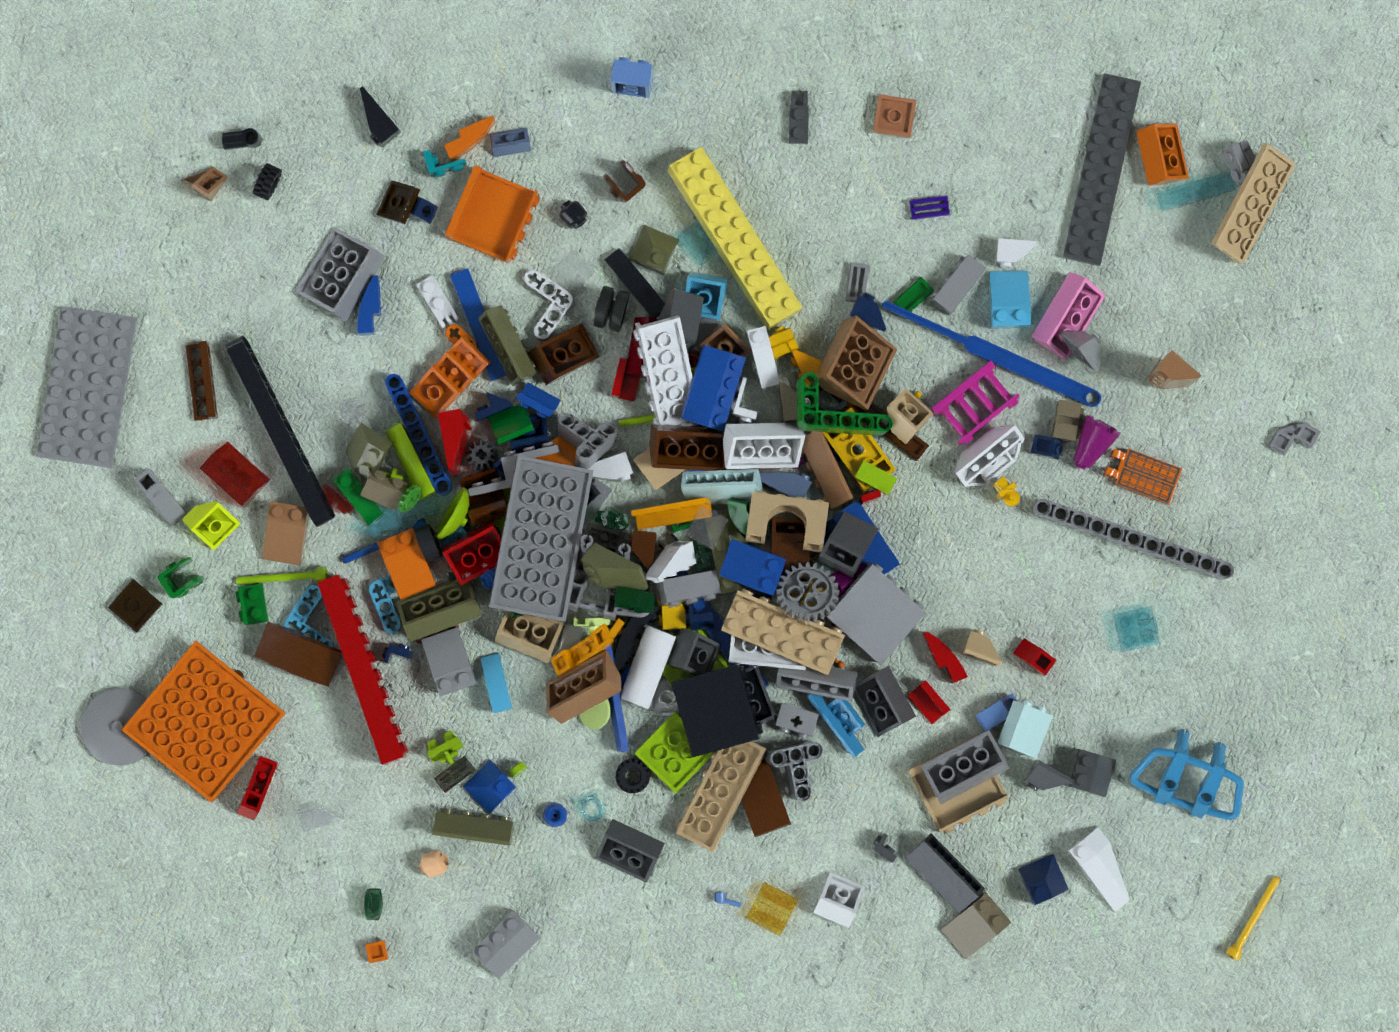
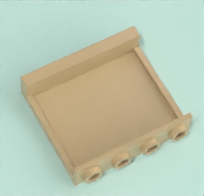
[908,735,1009,834]

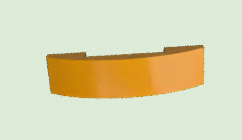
[550,624,614,676]

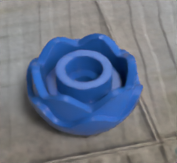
[543,803,567,827]

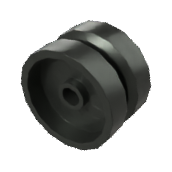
[593,286,630,333]

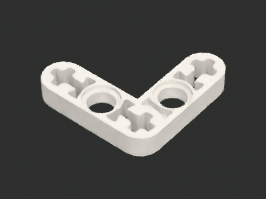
[524,270,573,341]

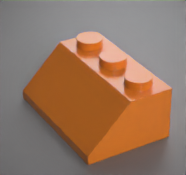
[1136,124,1189,186]

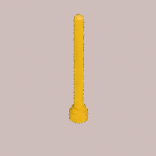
[1225,876,1280,961]

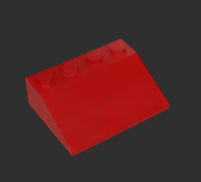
[438,408,472,477]

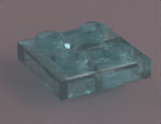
[1113,606,1160,652]

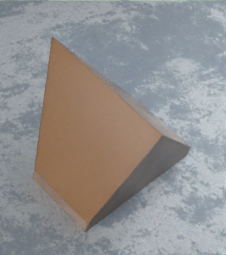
[181,166,228,201]

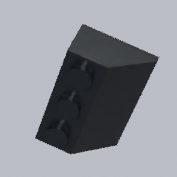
[745,665,777,724]

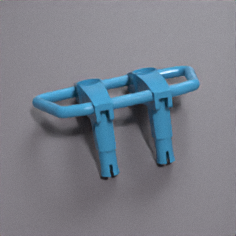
[1130,729,1244,820]

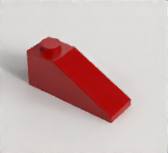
[236,756,278,820]

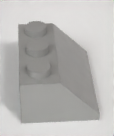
[471,910,541,978]

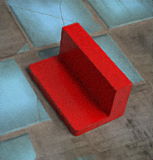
[611,358,640,402]
[908,680,951,724]

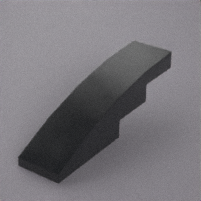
[605,248,665,319]

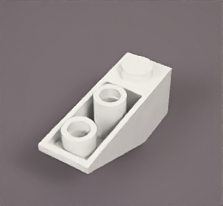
[645,541,696,583]

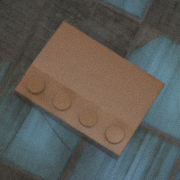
[816,316,897,410]

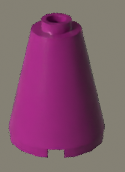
[1073,415,1121,470]

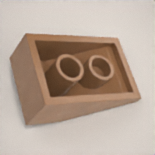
[262,501,310,566]

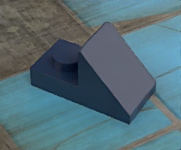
[474,392,513,422]

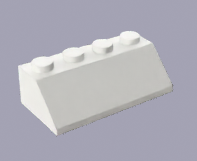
[723,423,805,469]

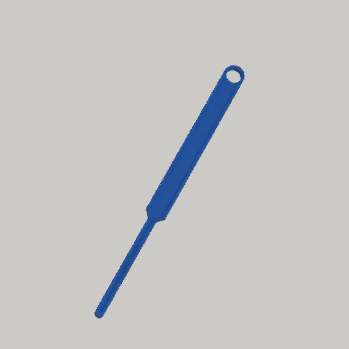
[882,301,1101,407]

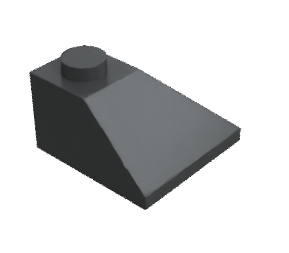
[1025,760,1073,791]

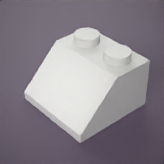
[813,872,865,928]

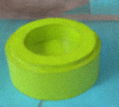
[508,762,528,779]

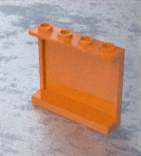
[445,165,540,263]

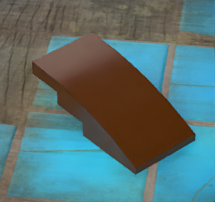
[254,622,342,686]
[741,757,791,837]

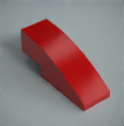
[923,631,968,683]

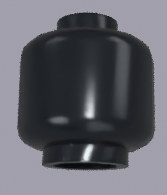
[559,200,588,229]

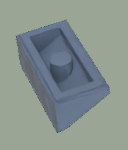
[490,128,531,157]

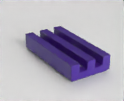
[909,196,950,220]

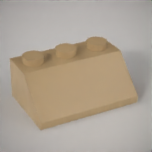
[495,611,564,663]

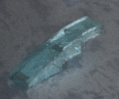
[1156,171,1236,212]

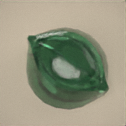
[364,888,383,920]

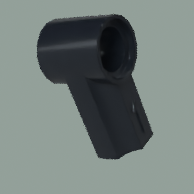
[222,128,262,150]

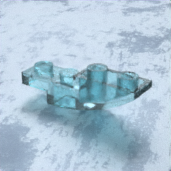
[365,502,440,538]

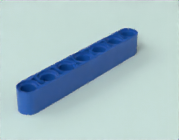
[385,374,452,496]

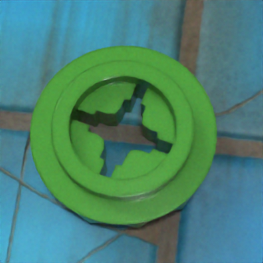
[397,485,421,513]

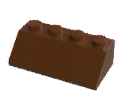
[649,424,727,471]

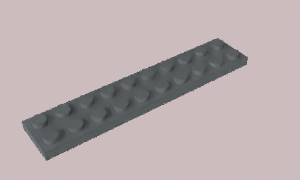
[1063,73,1141,266]

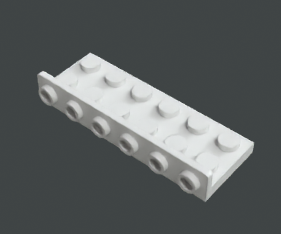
[633,315,698,427]

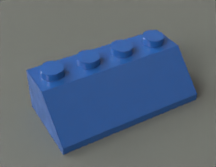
[681,345,746,431]

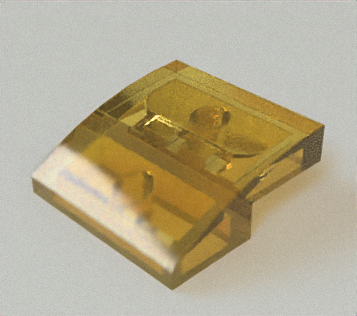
[746,882,799,936]

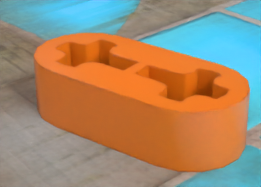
[446,324,477,348]

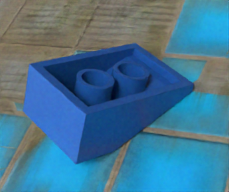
[719,539,787,596]

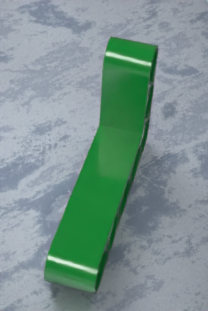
[797,372,893,436]

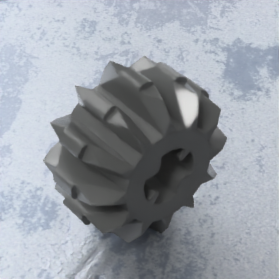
[465,439,498,472]

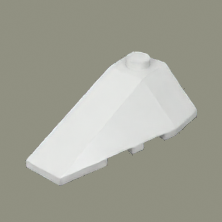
[1067,827,1130,912]

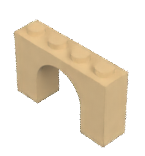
[745,491,829,552]

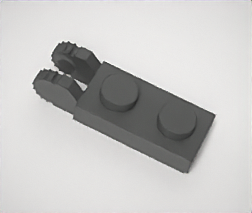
[789,91,809,144]

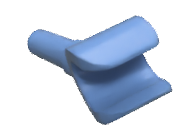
[715,892,741,908]

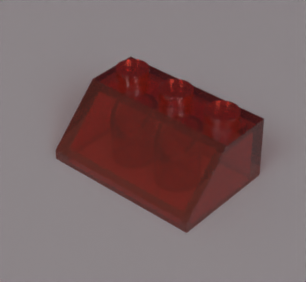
[200,442,270,508]

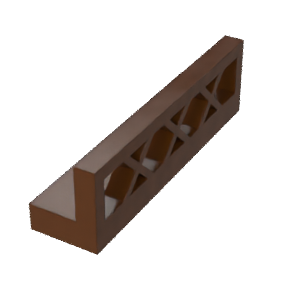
[186,341,218,421]

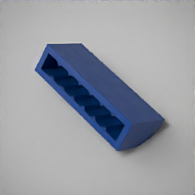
[832,500,900,575]

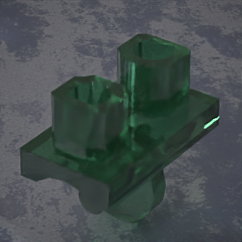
[595,507,630,535]
[692,537,716,573]

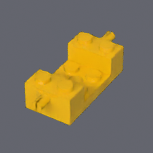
[822,407,896,495]

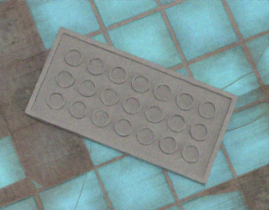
[36,306,138,468]
[489,455,594,622]

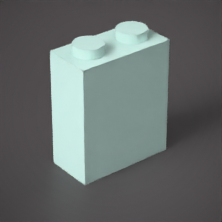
[997,699,1053,759]

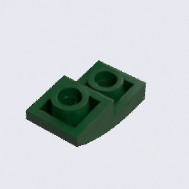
[615,587,655,613]

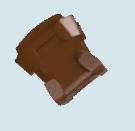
[603,160,646,203]

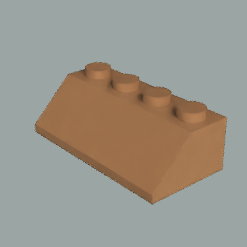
[1147,350,1202,389]
[801,431,853,510]
[546,650,621,724]

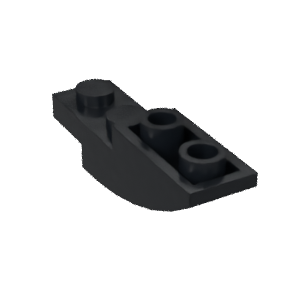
[613,605,659,672]

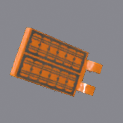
[1103,448,1182,505]

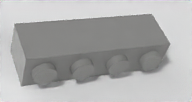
[776,667,857,701]

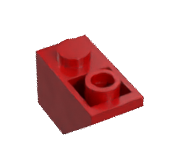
[1012,638,1057,676]

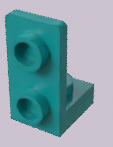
[423,150,467,178]

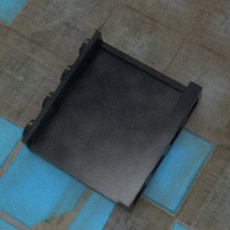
[671,663,763,757]

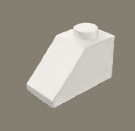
[995,238,1037,268]

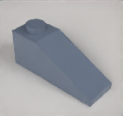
[759,472,812,498]

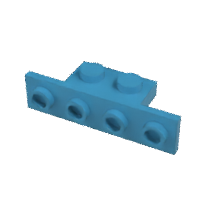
[807,694,866,758]

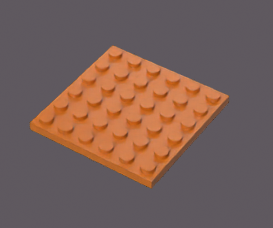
[122,640,286,803]

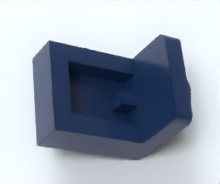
[382,643,413,664]

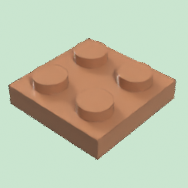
[873,94,916,138]

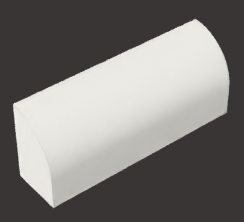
[620,625,676,709]

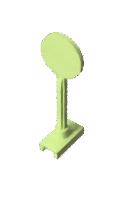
[573,617,613,729]

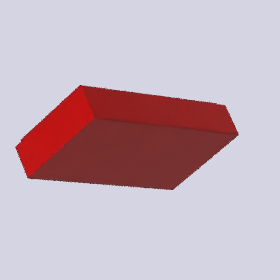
[859,490,881,505]

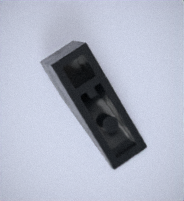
[360,86,401,147]

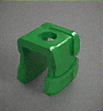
[158,557,205,598]

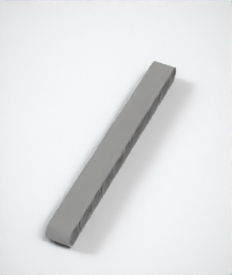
[1033,499,1234,580]

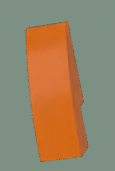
[444,115,495,162]

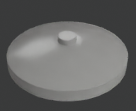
[81,688,149,765]

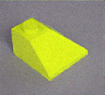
[182,501,241,550]

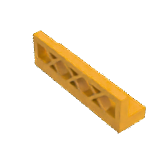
[631,498,713,530]

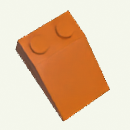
[377,528,436,600]

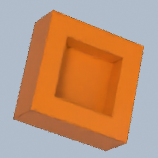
[365,940,389,963]

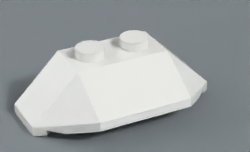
[954,424,1025,487]

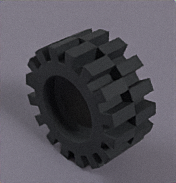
[253,163,282,200]
[615,759,650,793]

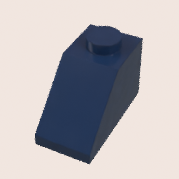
[850,292,886,332]

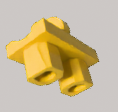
[993,476,1020,507]

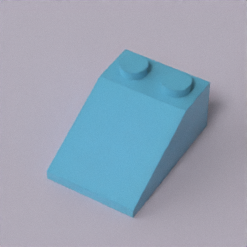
[989,271,1031,329]

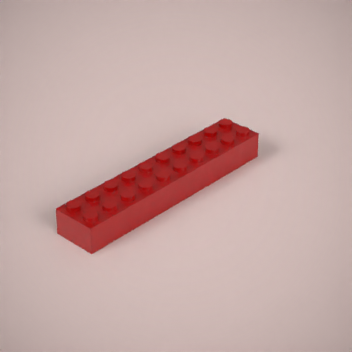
[317,575,409,765]

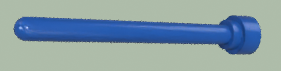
[342,518,427,564]

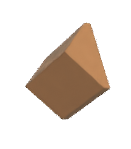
[699,323,752,357]

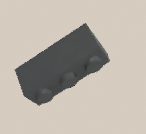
[854,666,916,737]
[595,819,665,883]

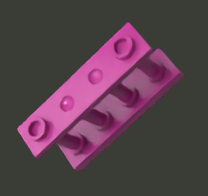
[931,361,1020,446]

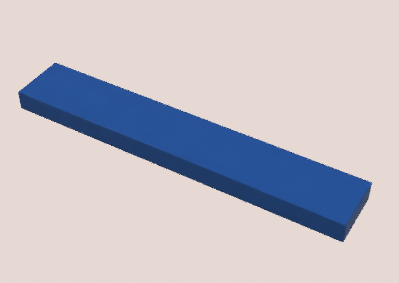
[450,268,507,382]
[601,645,629,752]

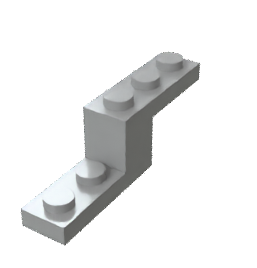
[468,442,560,496]

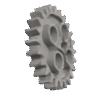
[776,562,839,623]

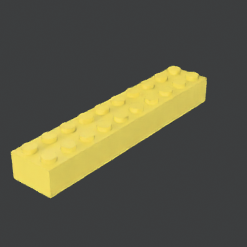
[667,146,803,331]

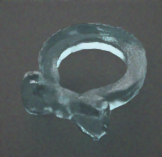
[578,793,605,821]

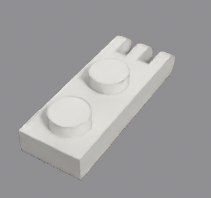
[416,275,459,328]

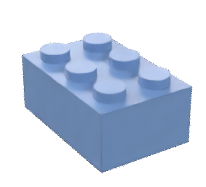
[611,57,653,98]

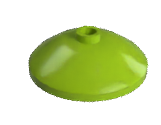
[435,487,469,539]

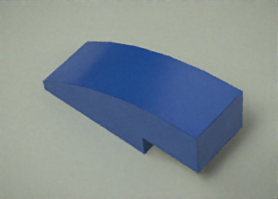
[357,275,381,336]

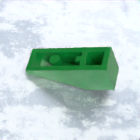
[333,468,385,527]

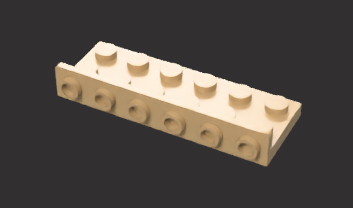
[1211,143,1296,264]
[721,589,845,676]
[676,741,767,853]

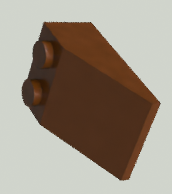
[528,323,600,386]

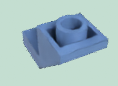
[975,693,1017,732]

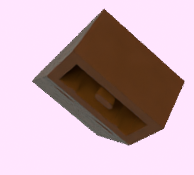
[771,518,810,581]

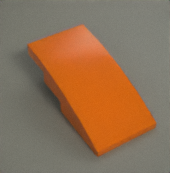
[409,336,491,419]

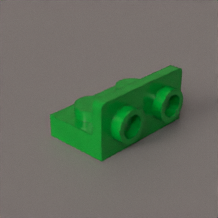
[236,583,269,625]

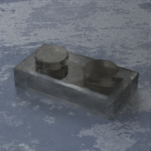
[434,755,476,793]

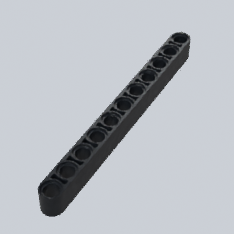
[226,335,335,527]

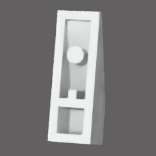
[747,326,780,389]
[588,452,634,483]

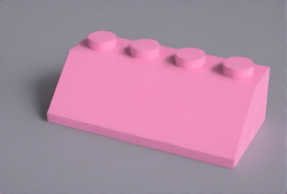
[1031,272,1106,360]

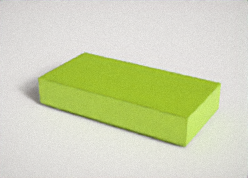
[854,460,898,495]

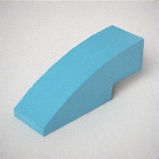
[480,653,513,714]

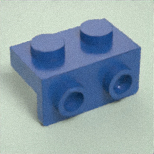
[516,382,561,419]

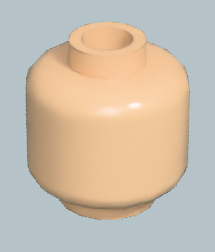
[419,850,449,878]

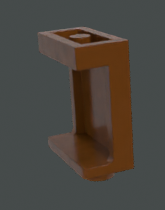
[459,468,508,527]

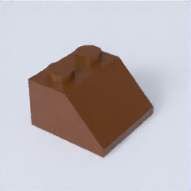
[628,530,657,571]

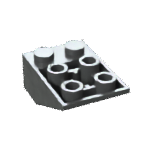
[818,512,879,579]

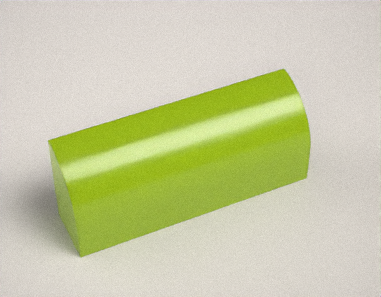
[385,423,437,502]

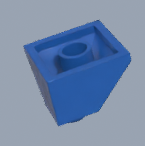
[463,760,517,814]

